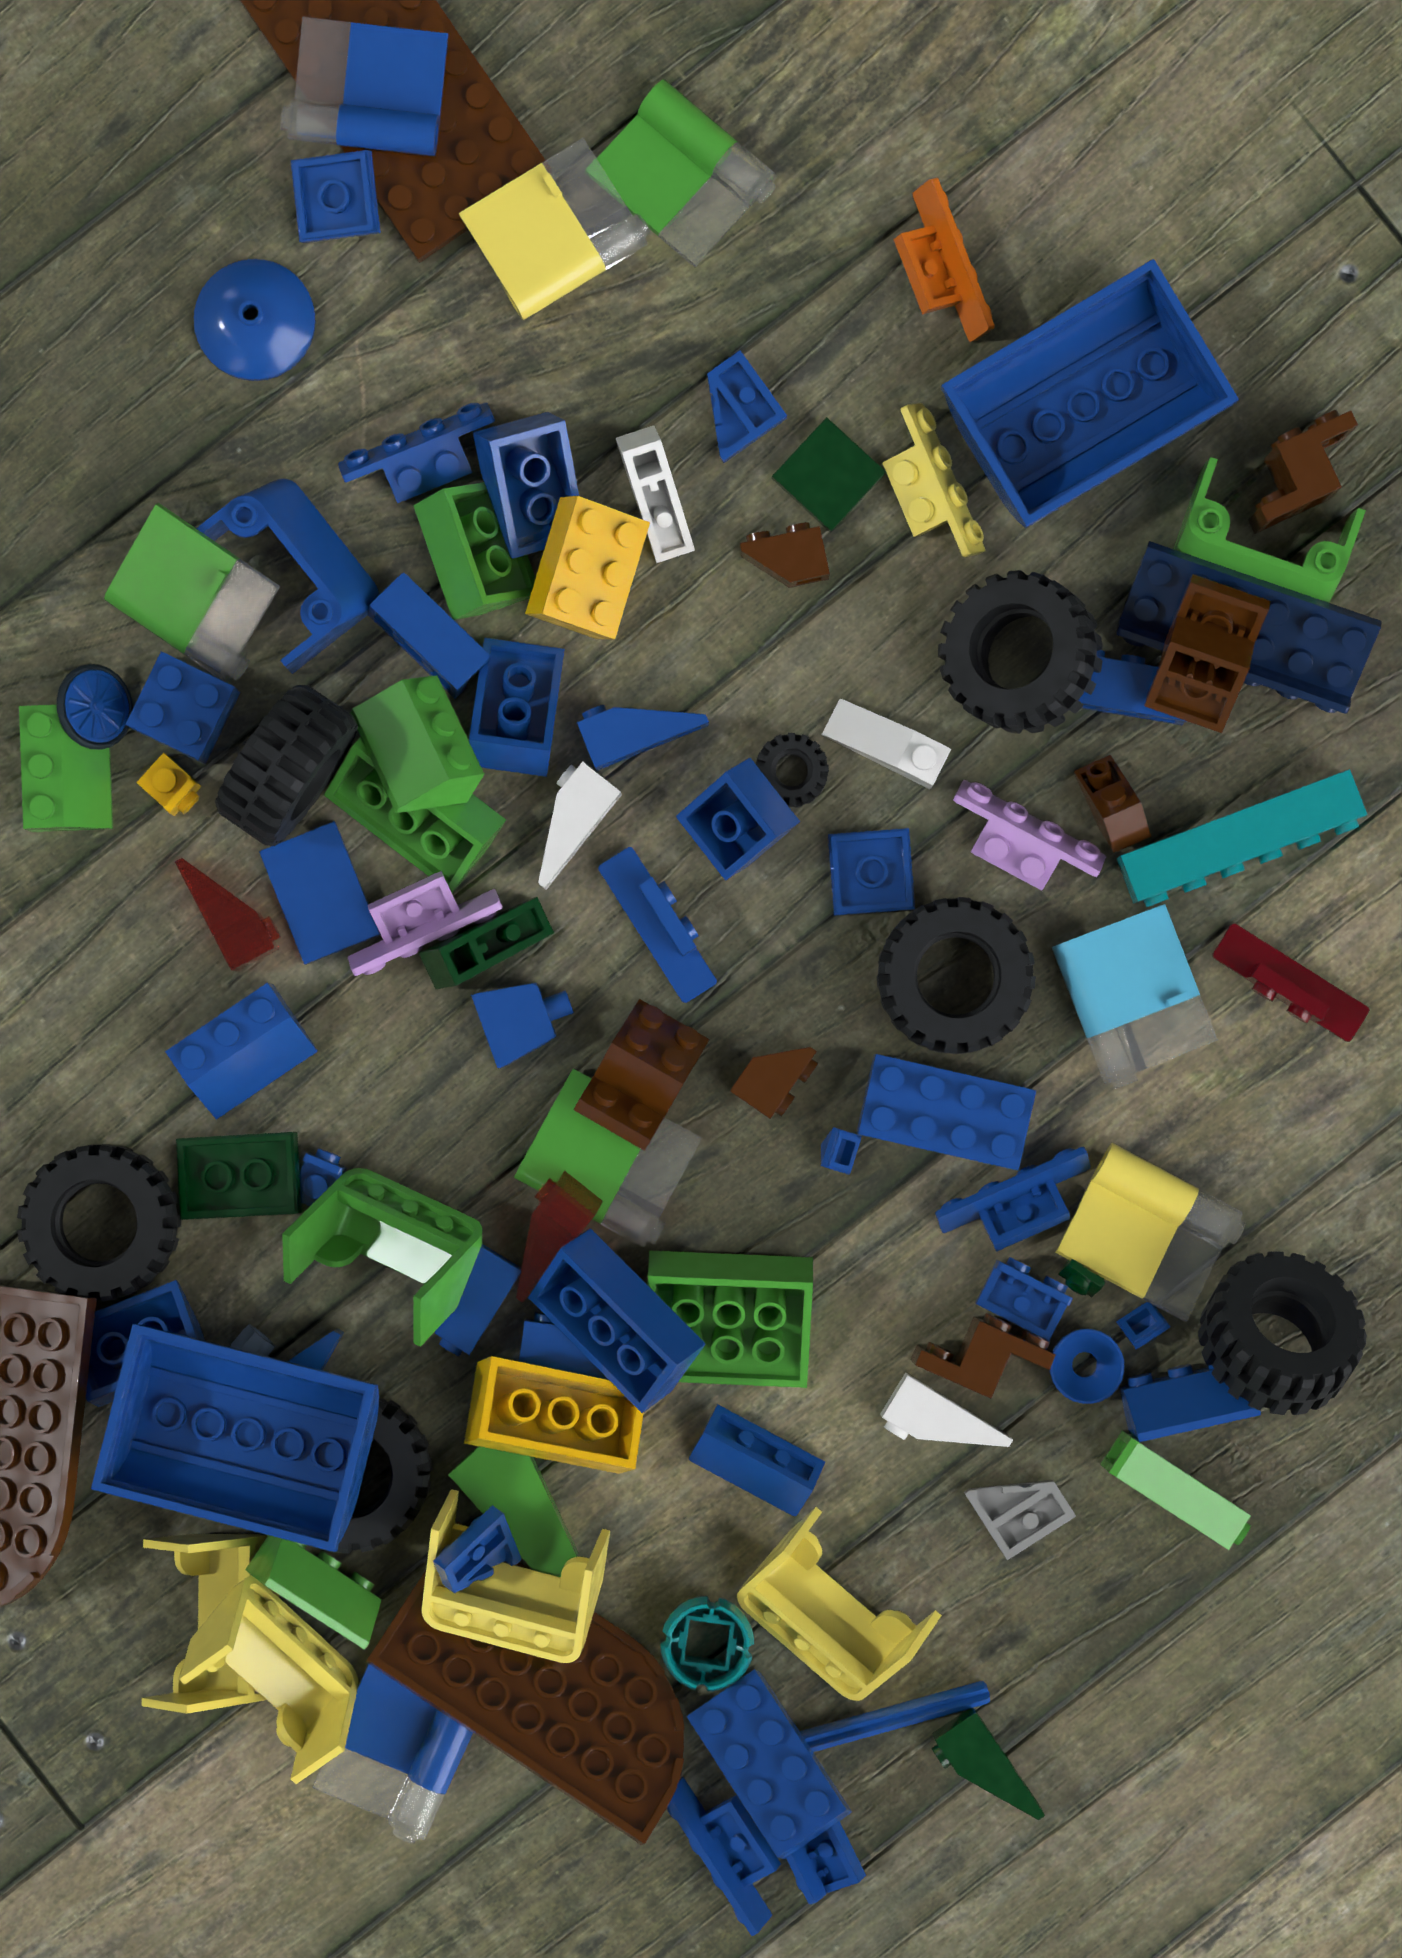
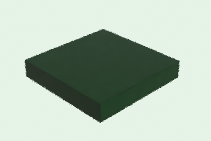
[771,417,886,533]

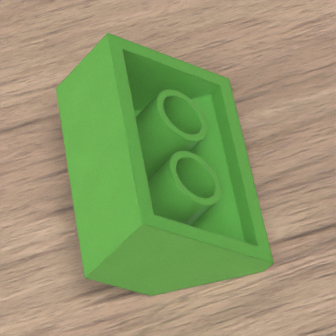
[413,482,536,620]
[350,675,484,813]
[19,704,113,832]
[245,1535,382,1650]

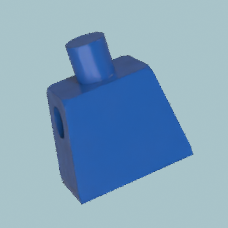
[471,983,574,1069]

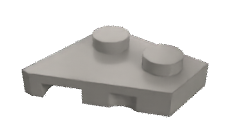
[964,1480,1076,1560]

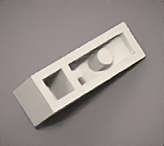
[616,425,695,563]
[822,698,951,789]
[538,761,622,890]
[880,1372,1013,1447]

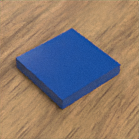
[290,150,381,243]
[828,828,915,916]

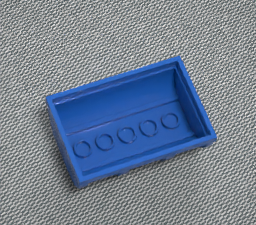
[941,259,1239,529]
[91,1324,379,1552]

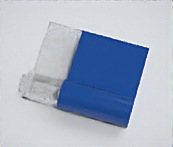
[281,17,449,156]
[312,1664,473,1844]

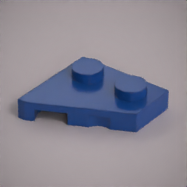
[707,350,787,463]
[433,1505,522,1593]

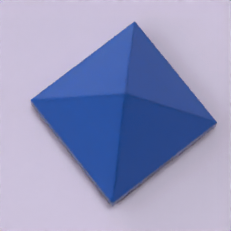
[821,1127,862,1175]
[1116,1300,1170,1349]

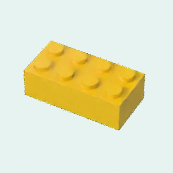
[464,1356,644,1474]

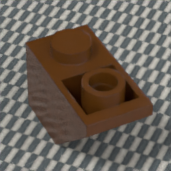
[739,522,830,588]
[1074,755,1151,853]
[730,1047,818,1119]

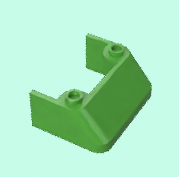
[1174,457,1366,603]
[282,1168,482,1347]

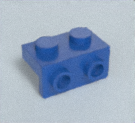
[975,1257,1073,1341]
[786,1821,866,1905]

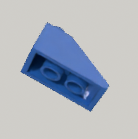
[473,412,579,559]
[469,638,565,777]

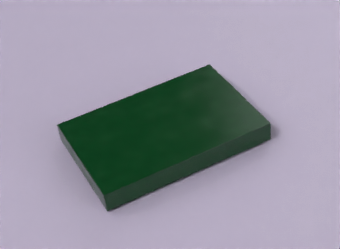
[176,1132,302,1220]

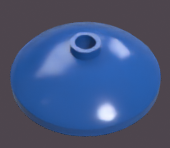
[194,259,316,381]

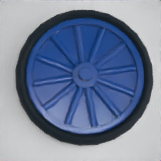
[57,664,133,750]

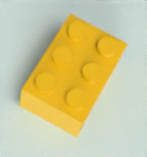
[525,496,650,639]

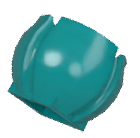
[661,1596,754,1691]

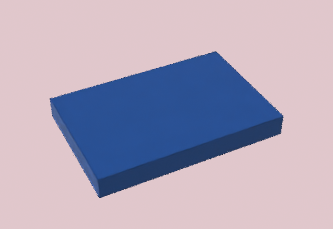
[259,821,381,965]

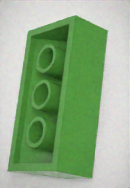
[324,737,506,893]

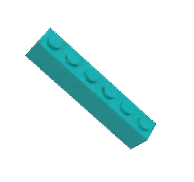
[1116,769,1368,907]

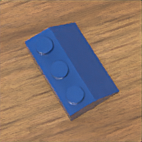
[165,982,318,1119]
[86,1280,205,1407]
[1119,1364,1261,1442]

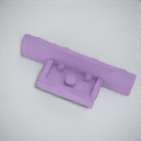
[953,780,1106,890]
[348,871,503,976]

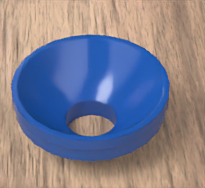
[1049,1329,1124,1404]

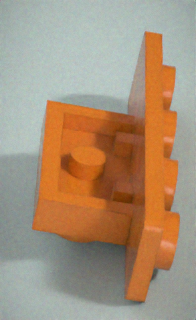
[893,178,995,342]

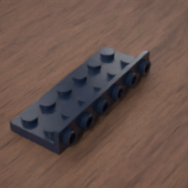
[1116,541,1381,714]

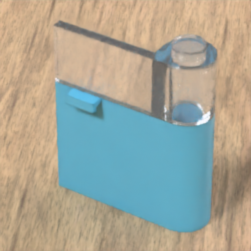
[1052,904,1218,1089]

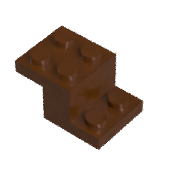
[1248,410,1358,534]
[1144,574,1271,733]
[573,999,710,1151]
[910,1313,1056,1399]

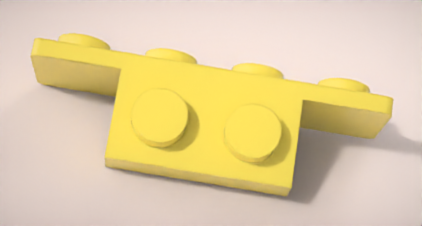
[882,403,985,557]

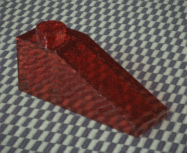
[175,858,281,972]
[516,1171,603,1303]

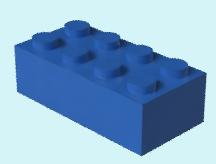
[856,1054,1037,1171]
[528,1228,706,1413]
[686,1669,852,1859]

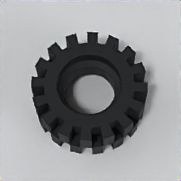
[756,733,829,808]

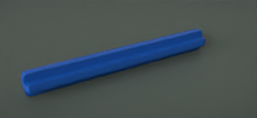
[800,1681,990,1752]

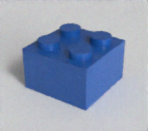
[125,651,241,765]
[676,758,800,881]

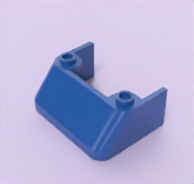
[196,479,380,674]

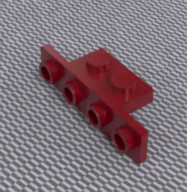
[1212,924,1370,1042]

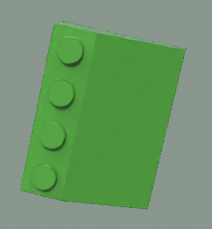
[647,1251,813,1388]

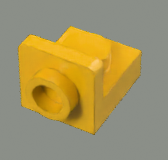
[136,752,202,816]

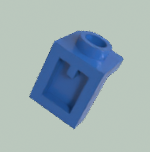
[300,1148,347,1206]

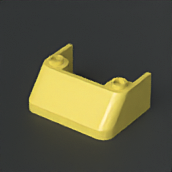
[422,1489,610,1663]
[737,1507,942,1701]
[142,1534,279,1714]
[179,1576,359,1784]

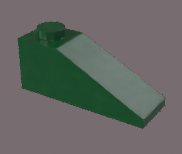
[419,897,554,989]
[931,1708,1045,1820]

